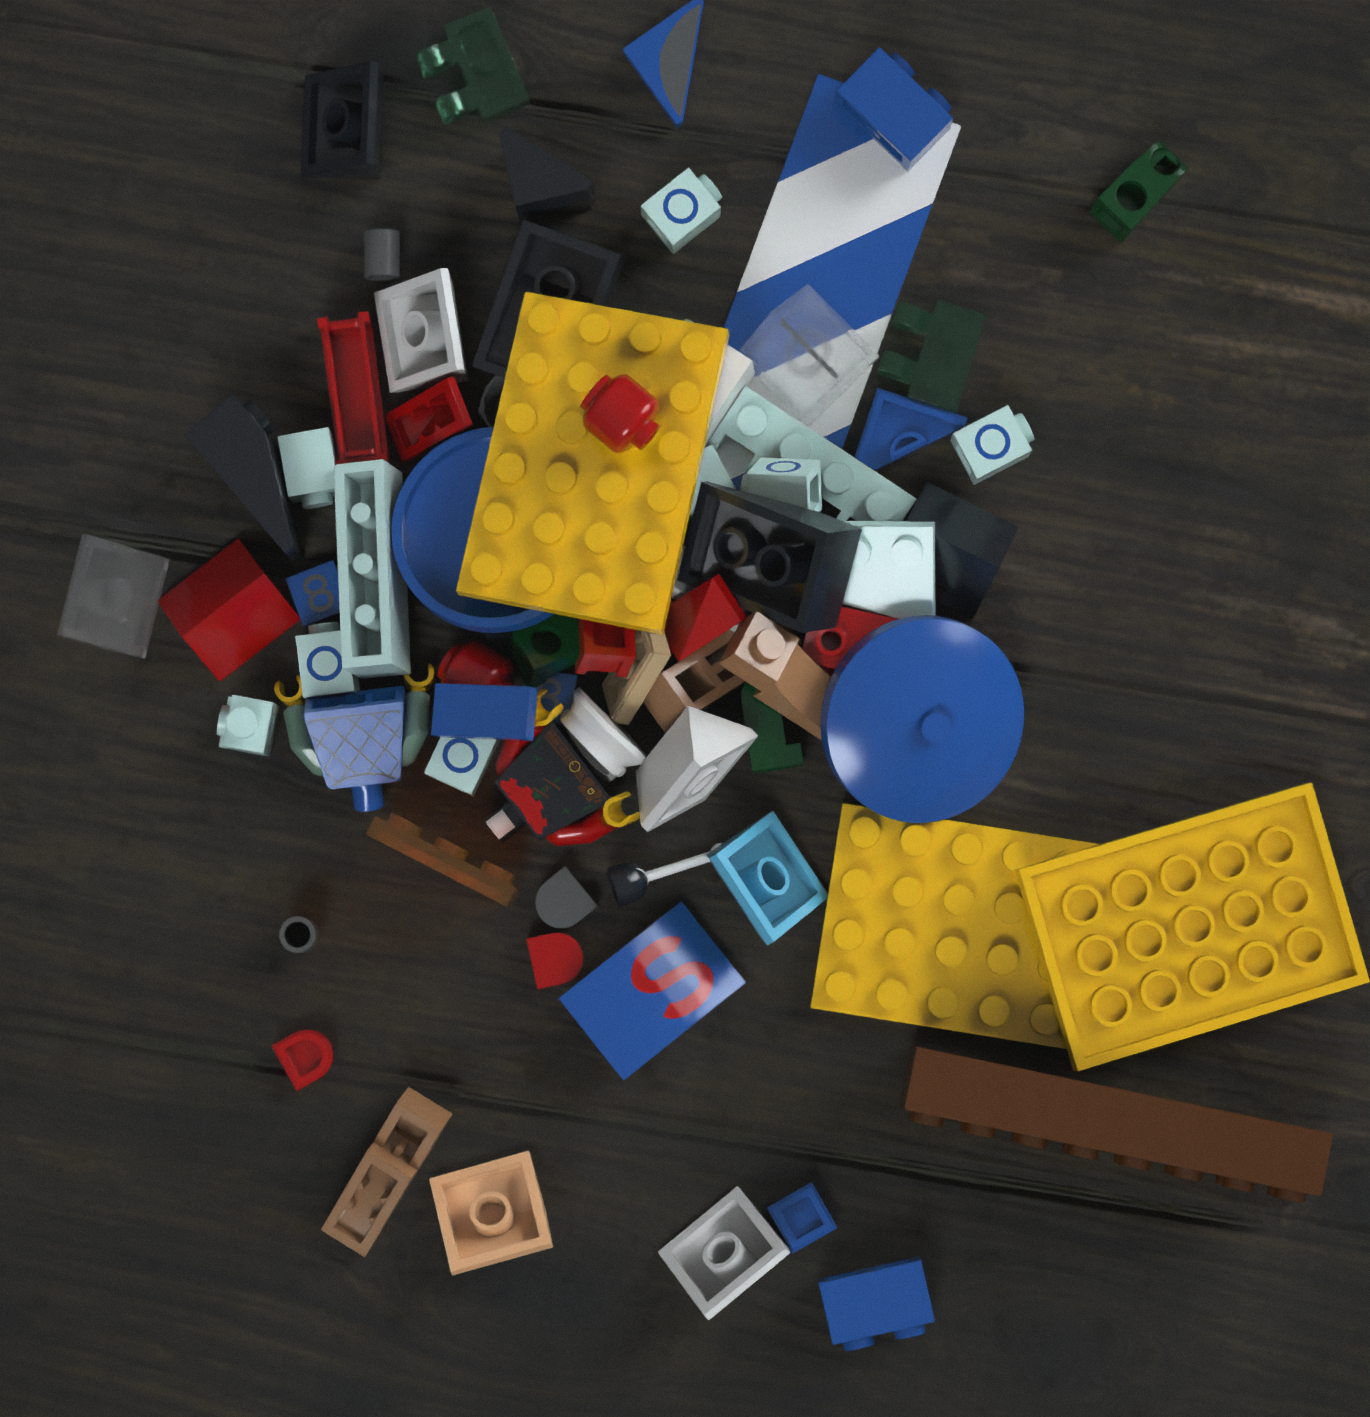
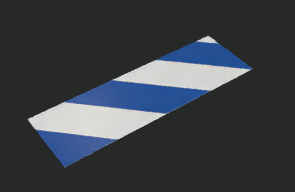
[686,74,961,533]

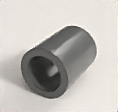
[364,229,400,281]
[279,916,320,953]

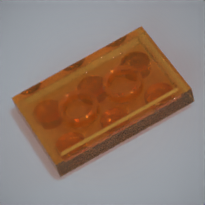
[366,812,521,908]

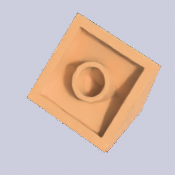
[429,1151,553,1276]

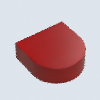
[526,933,583,989]
[271,1030,334,1091]

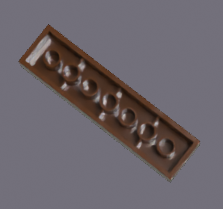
[899,1045,1333,1204]

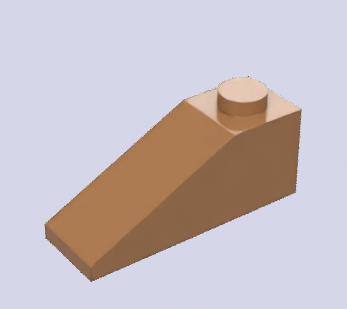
[643,623,802,734]

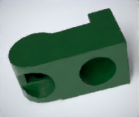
[1089,140,1189,243]
[508,614,580,688]
[741,682,804,774]

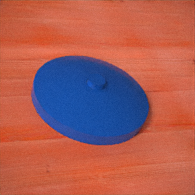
[391,427,553,633]
[820,615,1024,823]

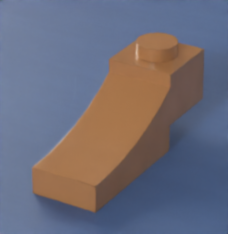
[718,611,831,740]
[321,1087,452,1257]

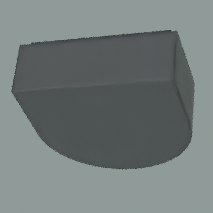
[535,866,598,928]

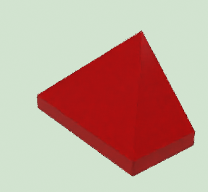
[384,377,473,462]
[664,574,747,662]

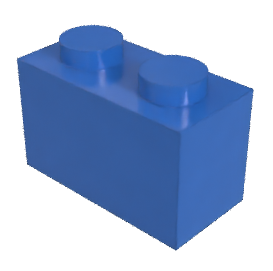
[835,47,954,172]
[817,1256,935,1351]

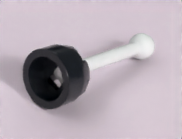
[606,843,722,907]

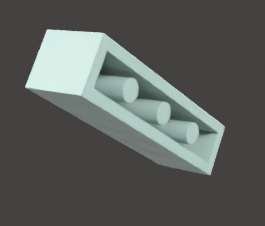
[334,459,411,679]

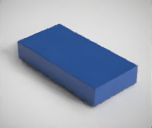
[431,683,538,741]

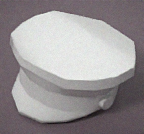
[560,687,646,782]

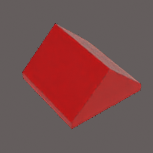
[157,538,301,682]

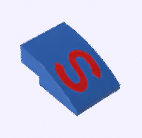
[558,902,746,1081]

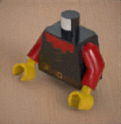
[484,689,640,846]

